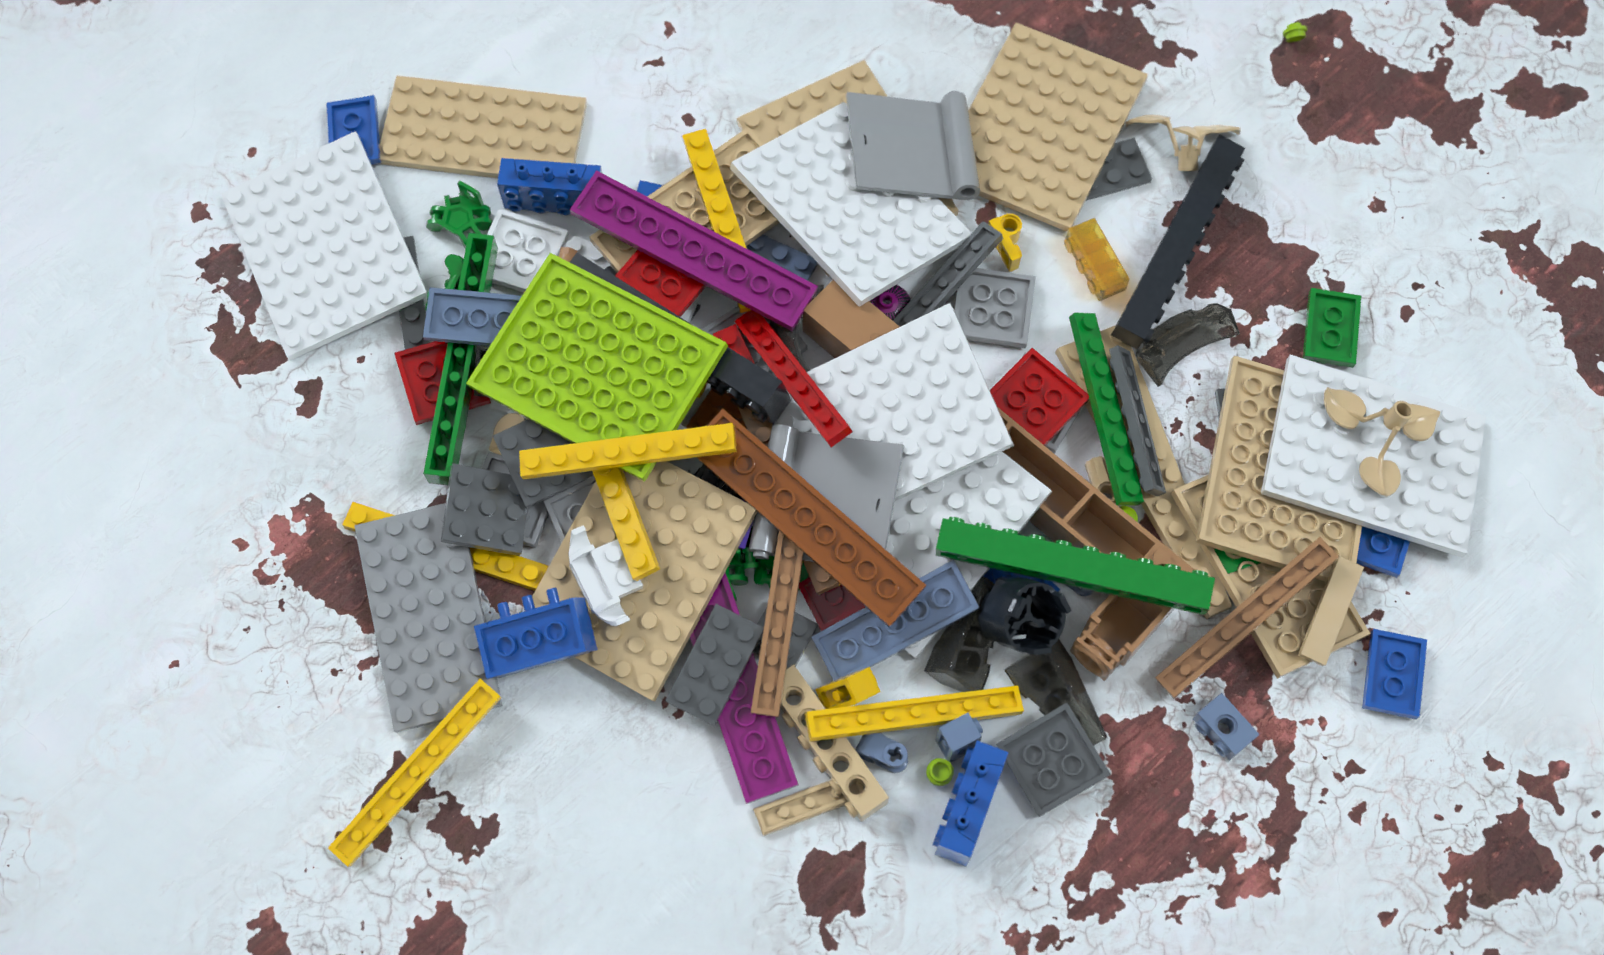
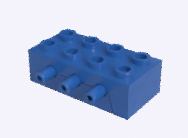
[497,158,602,215]
[474,588,598,679]
[932,740,1009,866]

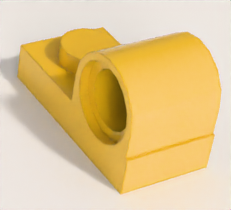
[988,213,1022,272]

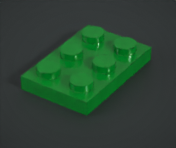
[1303,288,1362,368]

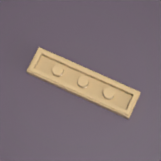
[1298,556,1364,666]
[754,780,864,836]

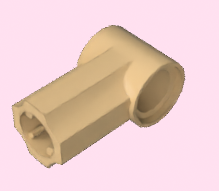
[1085,456,1116,504]

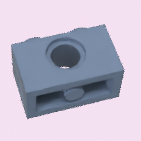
[1193,693,1260,761]
[935,713,983,763]

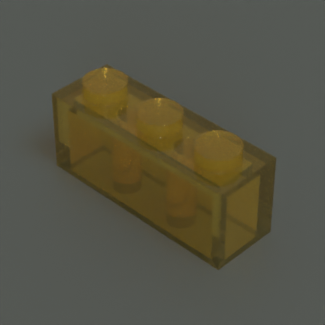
[1064,218,1130,301]

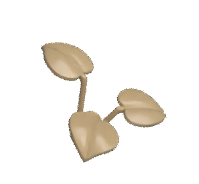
[1125,115,1241,171]
[1324,387,1440,496]

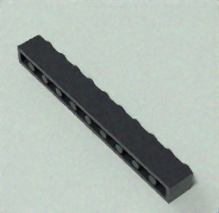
[1111,134,1245,350]

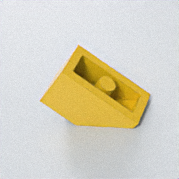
[815,667,881,709]

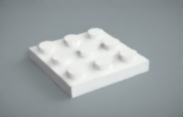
[487,208,569,292]

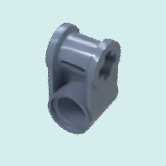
[855,733,908,773]

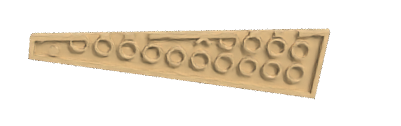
[1055,325,1232,620]

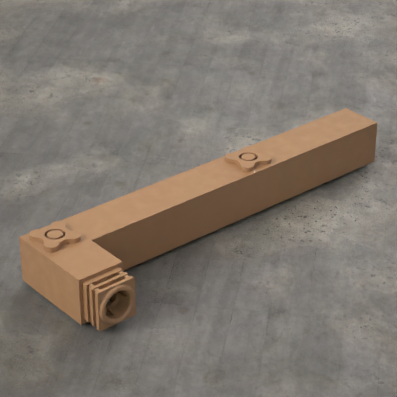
[803,280,1195,681]

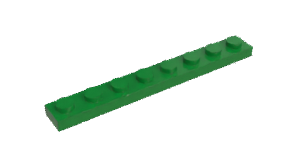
[1069,312,1144,506]

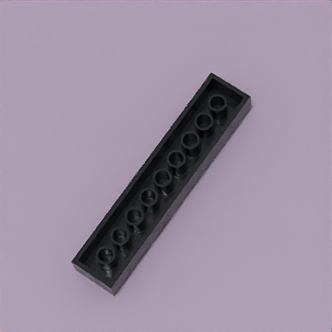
[570,253,792,425]

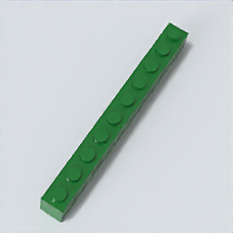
[423,233,498,486]
[935,517,1215,615]

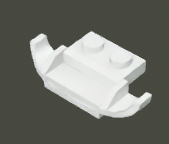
[569,525,643,626]

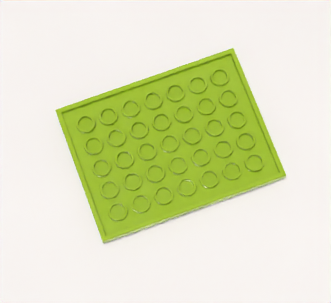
[466,253,728,482]

